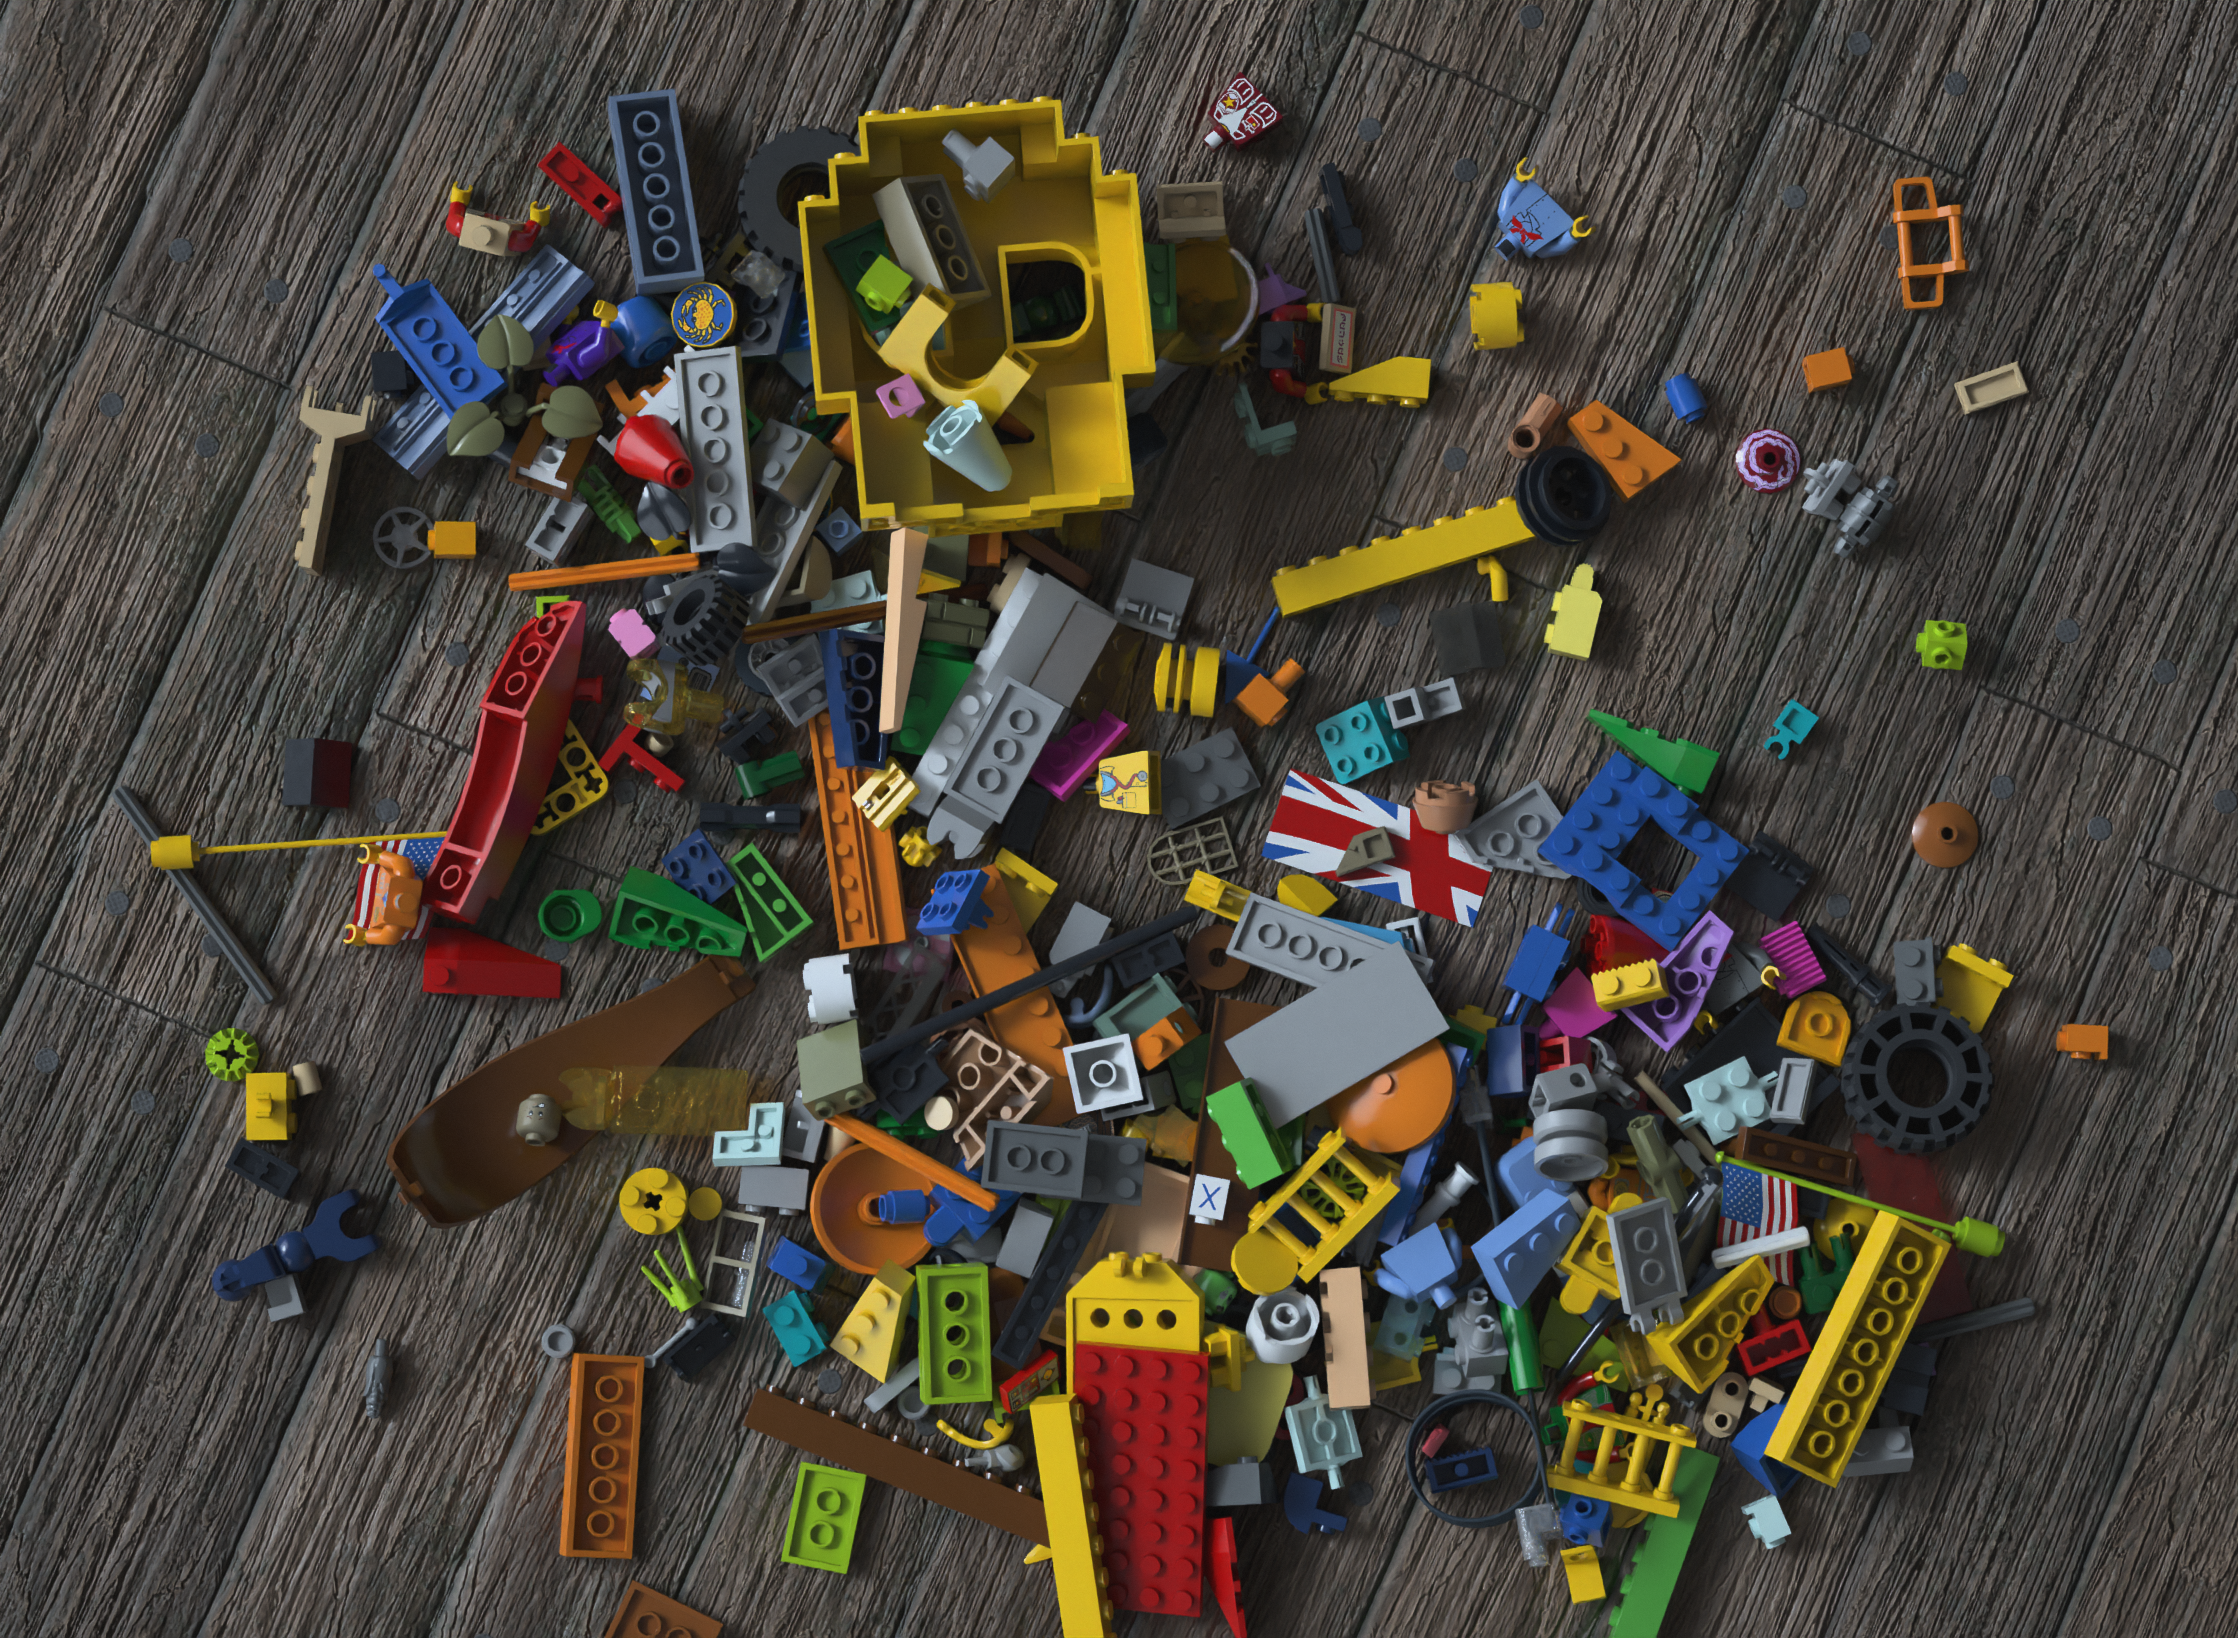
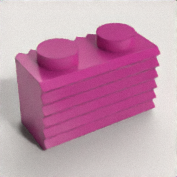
[1758,921,1827,999]

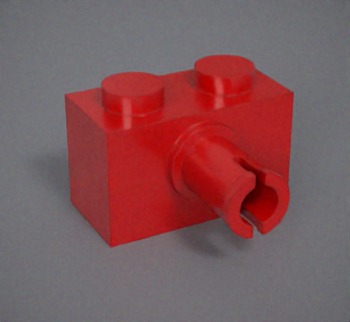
[1733,1303,1812,1376]

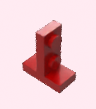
[597,712,687,794]

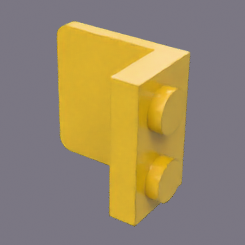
[1931,943,2014,1034]

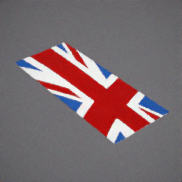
[1261,768,1493,927]

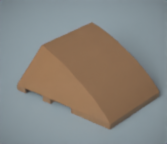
[937,1029,1054,1172]

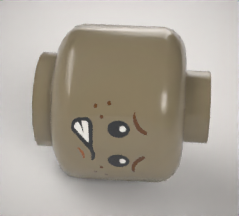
[516,1094,562,1146]

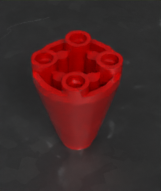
[614,414,694,489]
[1580,914,1677,981]

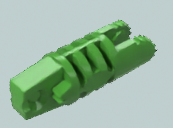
[577,464,641,544]

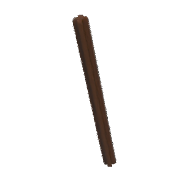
[740,583,989,644]

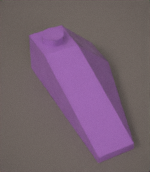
[1620,910,1735,1053]

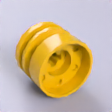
[1153,643,1220,718]

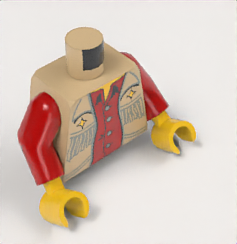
[446,181,550,257]

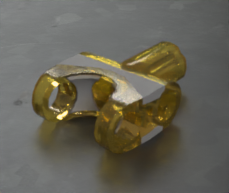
[623,659,724,735]

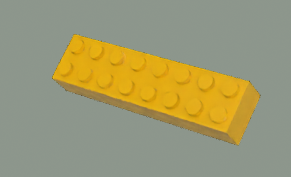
[1764,1210,1952,1488]

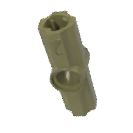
[1626,1114,1689,1214]

